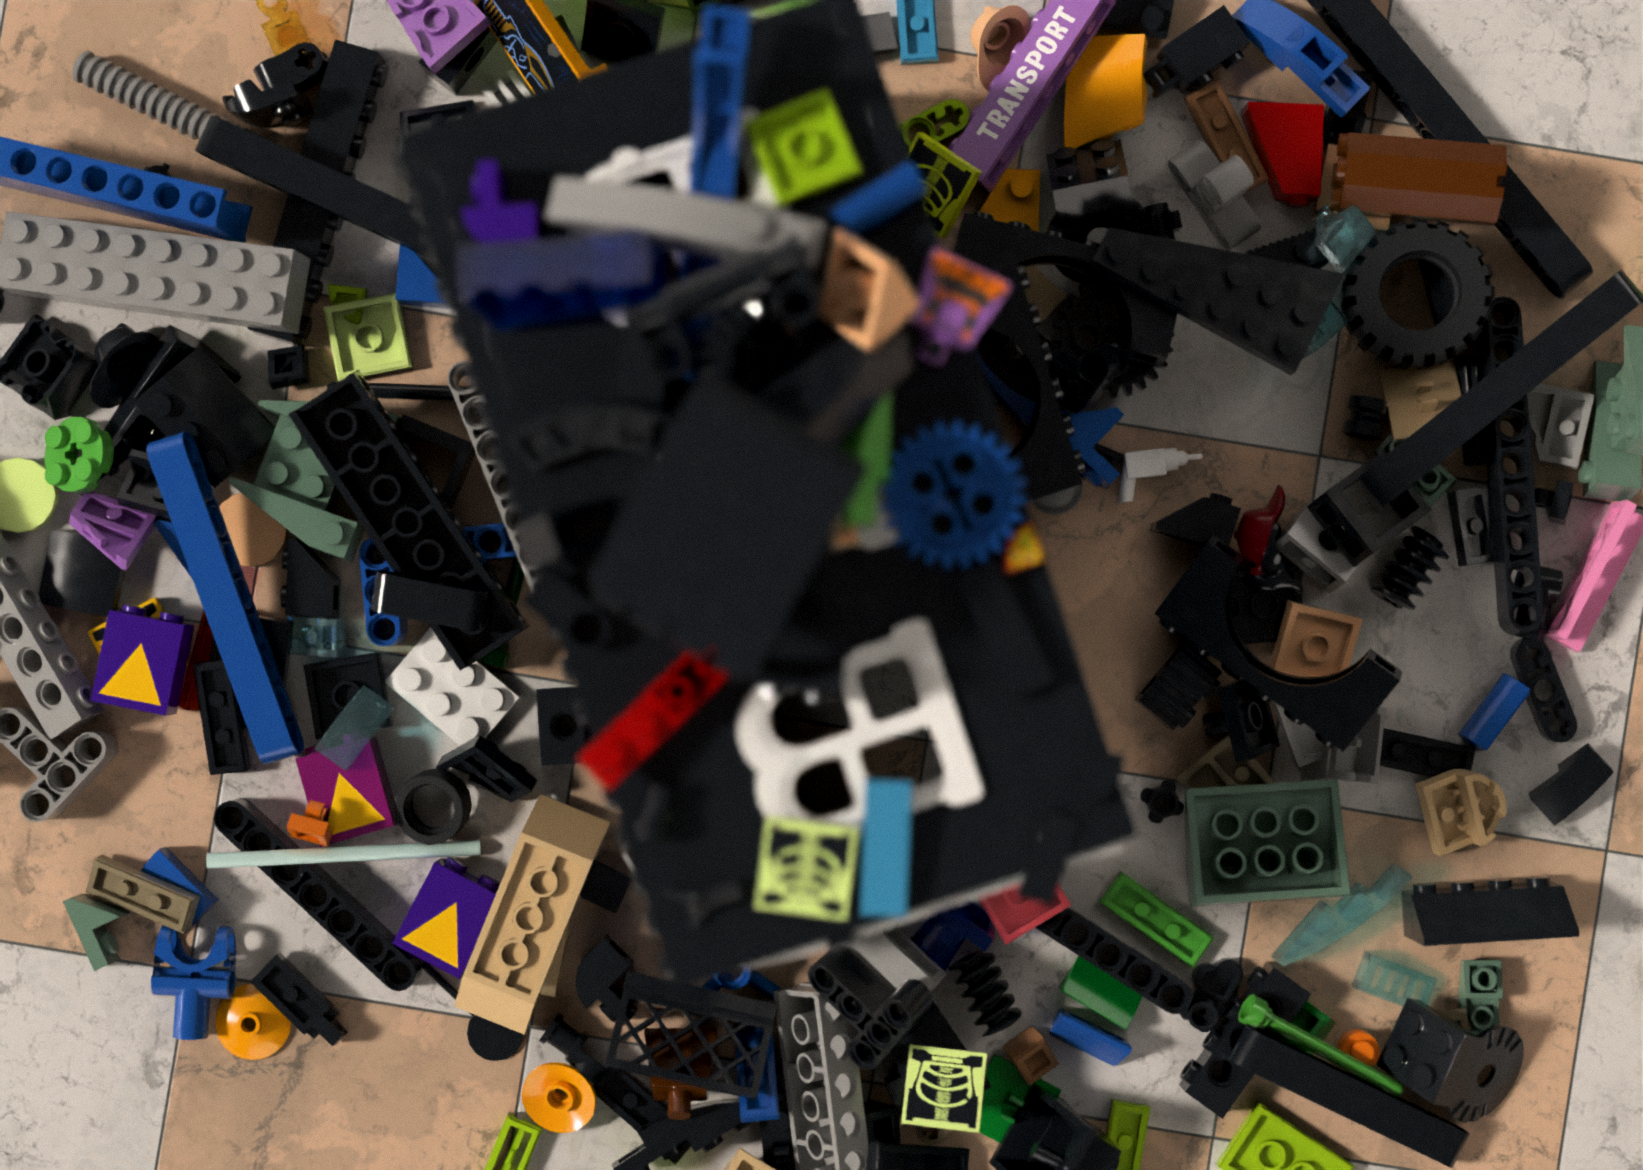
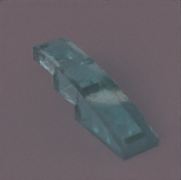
[1270,864,1413,967]

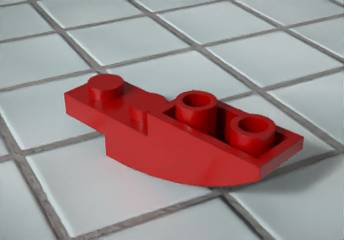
[577,649,730,792]

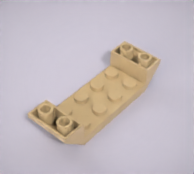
[454,794,611,1035]

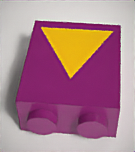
[295,732,398,847]

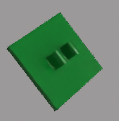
[979,1054,1062,1143]

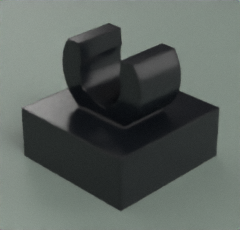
[1535,480,1574,525]

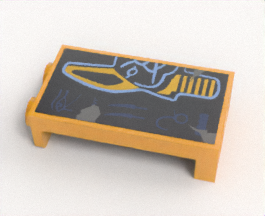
[474,0,608,92]

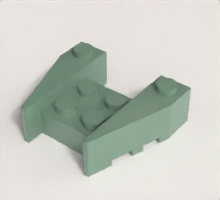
[1578,325,1643,501]
[228,400,401,563]

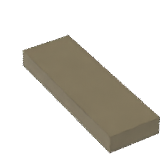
[86,855,200,934]

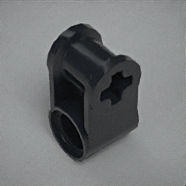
[253,42,329,92]

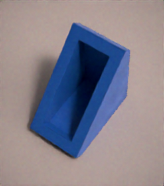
[395,245,449,309]

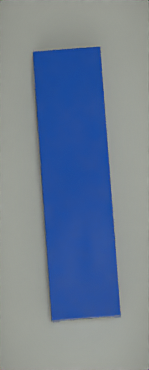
[0,136,253,243]

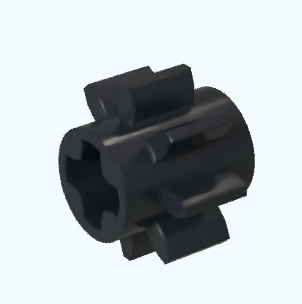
[1144,202,1183,240]

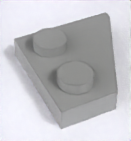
[1527,383,1595,470]

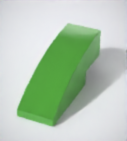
[837,391,891,528]

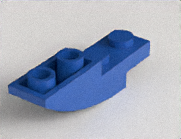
[1232,0,1370,118]

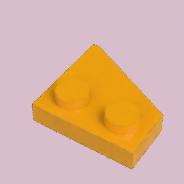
[980,169,1040,232]

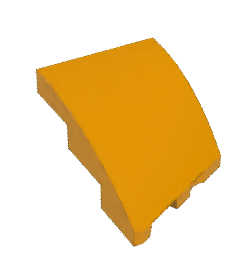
[1064,34,1149,149]

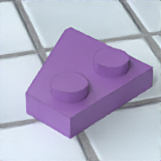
[70,491,158,570]

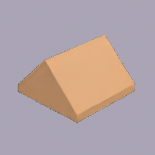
[819,230,921,351]

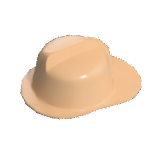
[971,5,1030,91]

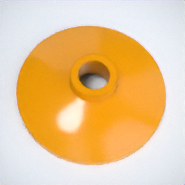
[215,983,292,1060]
[522,1062,596,1133]

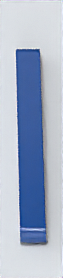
[147,431,304,764]

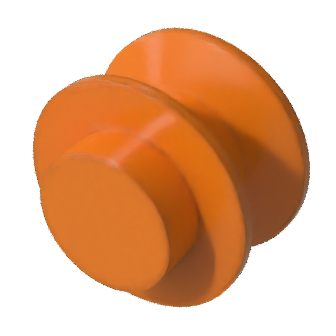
[1338,1029,1380,1067]

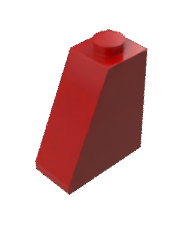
[1241,101,1324,207]

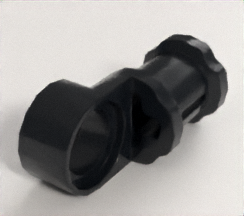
[539,1013,609,1086]

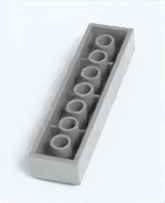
[0,211,311,334]

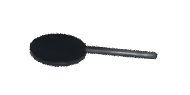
[422,963,523,1061]

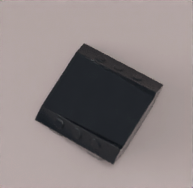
[0,314,98,420]

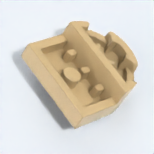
[1415,769,1507,857]

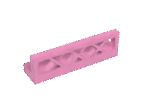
[1545,500,1643,652]

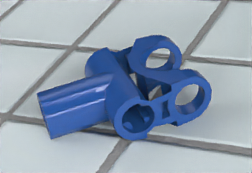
[151,925,237,1040]

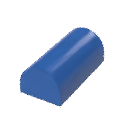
[829,161,926,238]
[1458,673,1530,751]

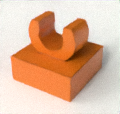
[286,800,333,847]

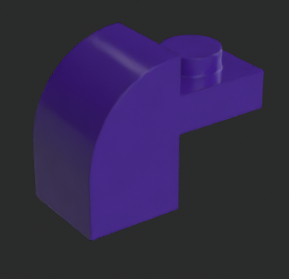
[462,160,544,258]

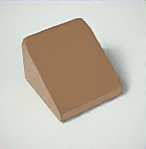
[1003,1026,1059,1086]

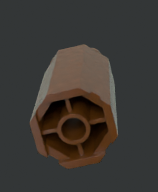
[1330,132,1507,225]

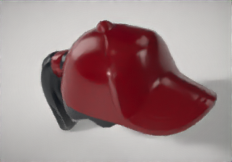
[1234,485,1303,594]

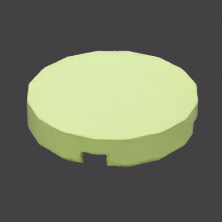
[0,457,60,533]

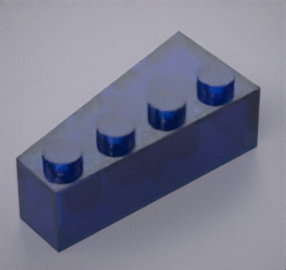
[457,230,666,331]

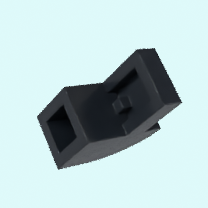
[576,934,638,1025]

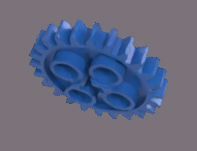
[878,421,1026,570]

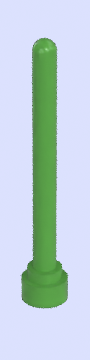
[1238,994,1404,1097]

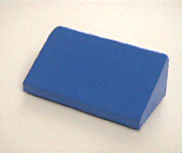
[140,847,219,927]
[1049,1009,1132,1066]

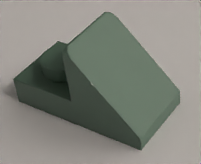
[63,894,131,971]

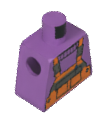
[910,247,1012,365]

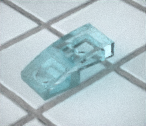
[314,685,395,771]

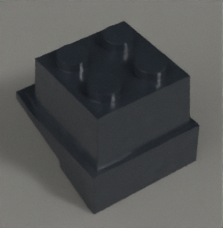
[989,1083,1122,1170]

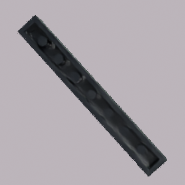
[248,39,388,346]

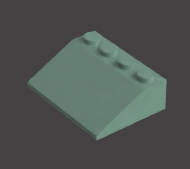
[1184,779,1350,907]

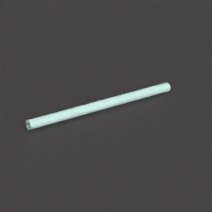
[206,840,481,869]

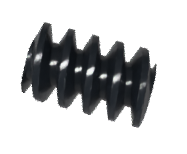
[1369,526,1450,610]
[947,950,1022,1037]

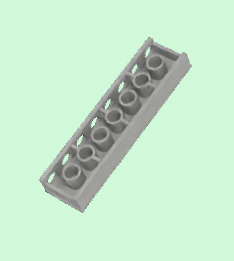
[773,982,869,1170]

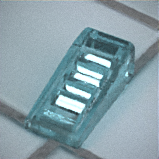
[1352,951,1437,1006]

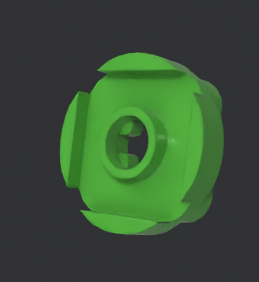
[44,417,114,494]

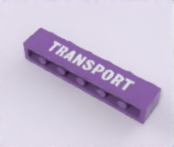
[948,0,1116,193]

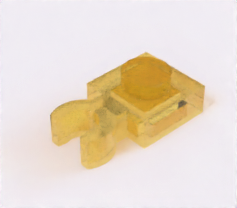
[256,0,312,56]

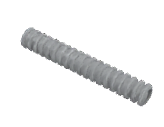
[72,50,283,147]

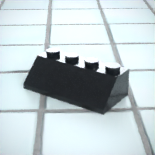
[1401,876,1579,946]

